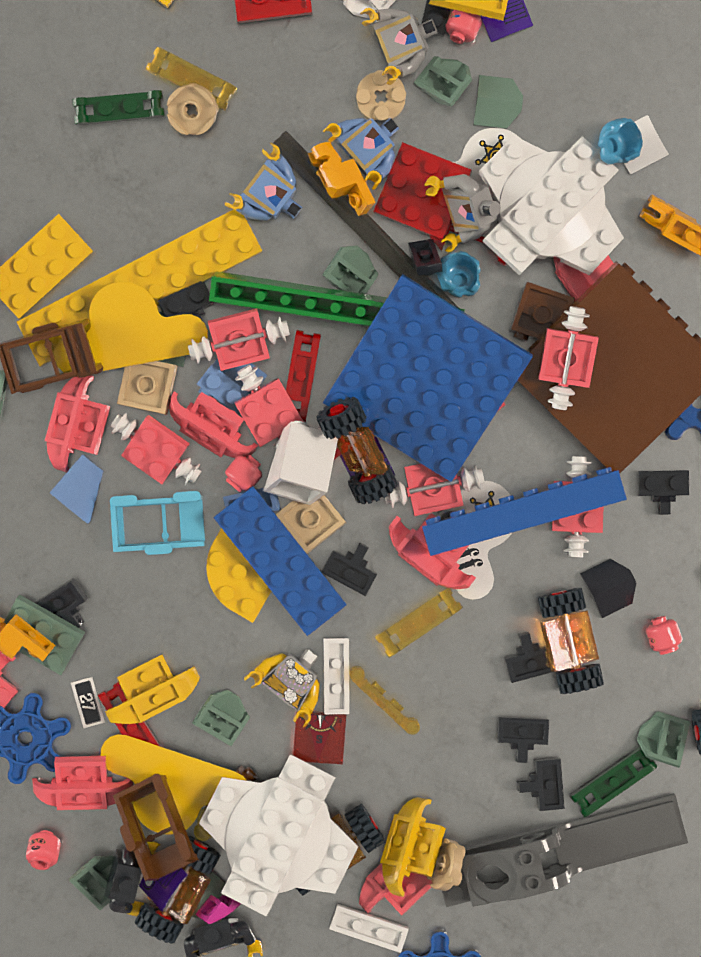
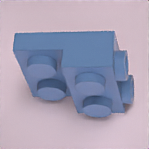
[197,358,268,414]

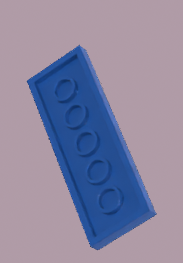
[213,487,347,636]

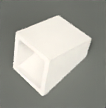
[264,421,338,505]

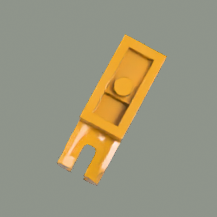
[308,142,376,216]
[639,194,701,256]
[0,614,56,661]

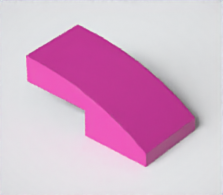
[195,894,241,924]

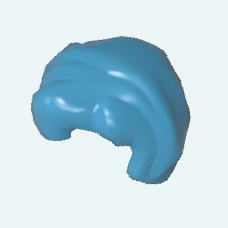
[598,118,643,165]
[437,251,481,298]

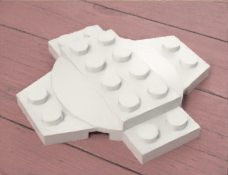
[478,136,624,275]
[199,754,359,916]

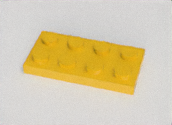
[0,214,93,319]

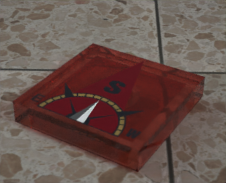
[293,711,346,765]

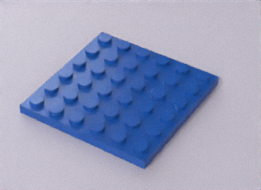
[323,274,533,482]

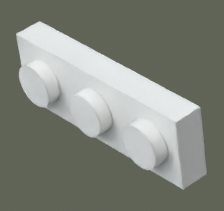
[323,638,349,714]
[329,904,409,953]

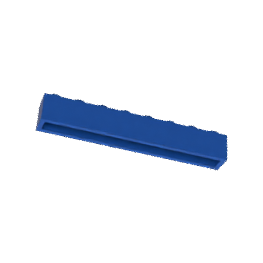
[422,467,627,556]

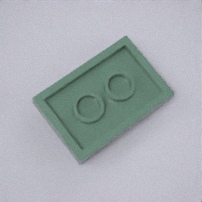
[4,595,85,675]

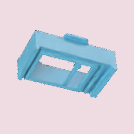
[110,491,206,555]

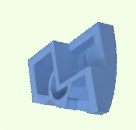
[50,454,104,524]

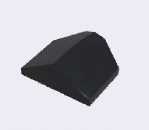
[580,559,637,618]

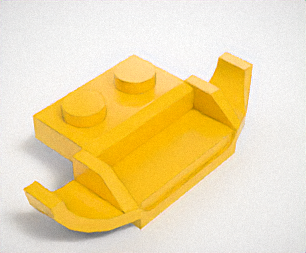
[105,654,200,724]
[380,797,446,897]

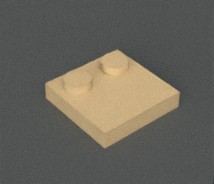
[117,361,178,415]
[276,495,346,554]

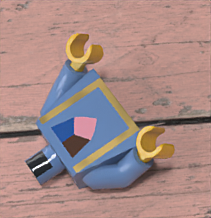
[323,118,399,190]
[225,142,302,221]

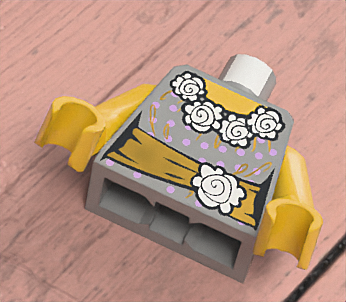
[244,648,320,727]

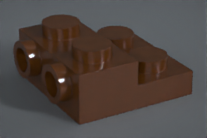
[509,282,575,341]

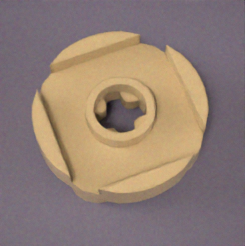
[356,70,406,122]
[167,83,219,135]
[427,838,466,891]

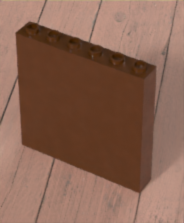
[518,261,701,474]

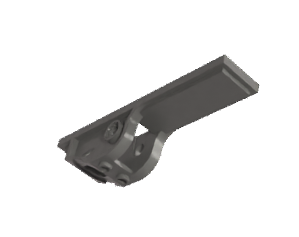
[442,793,688,907]

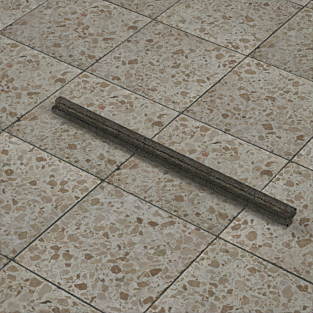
[272,131,459,308]

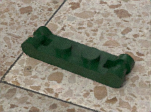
[72,90,165,125]
[570,747,658,817]

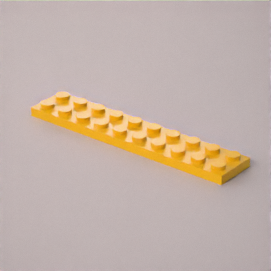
[17,209,263,367]

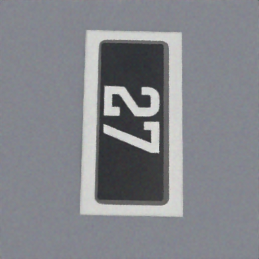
[71,677,105,729]

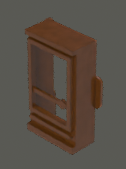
[0,319,103,394]
[113,774,199,881]

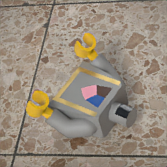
[360,8,438,85]
[425,174,501,252]

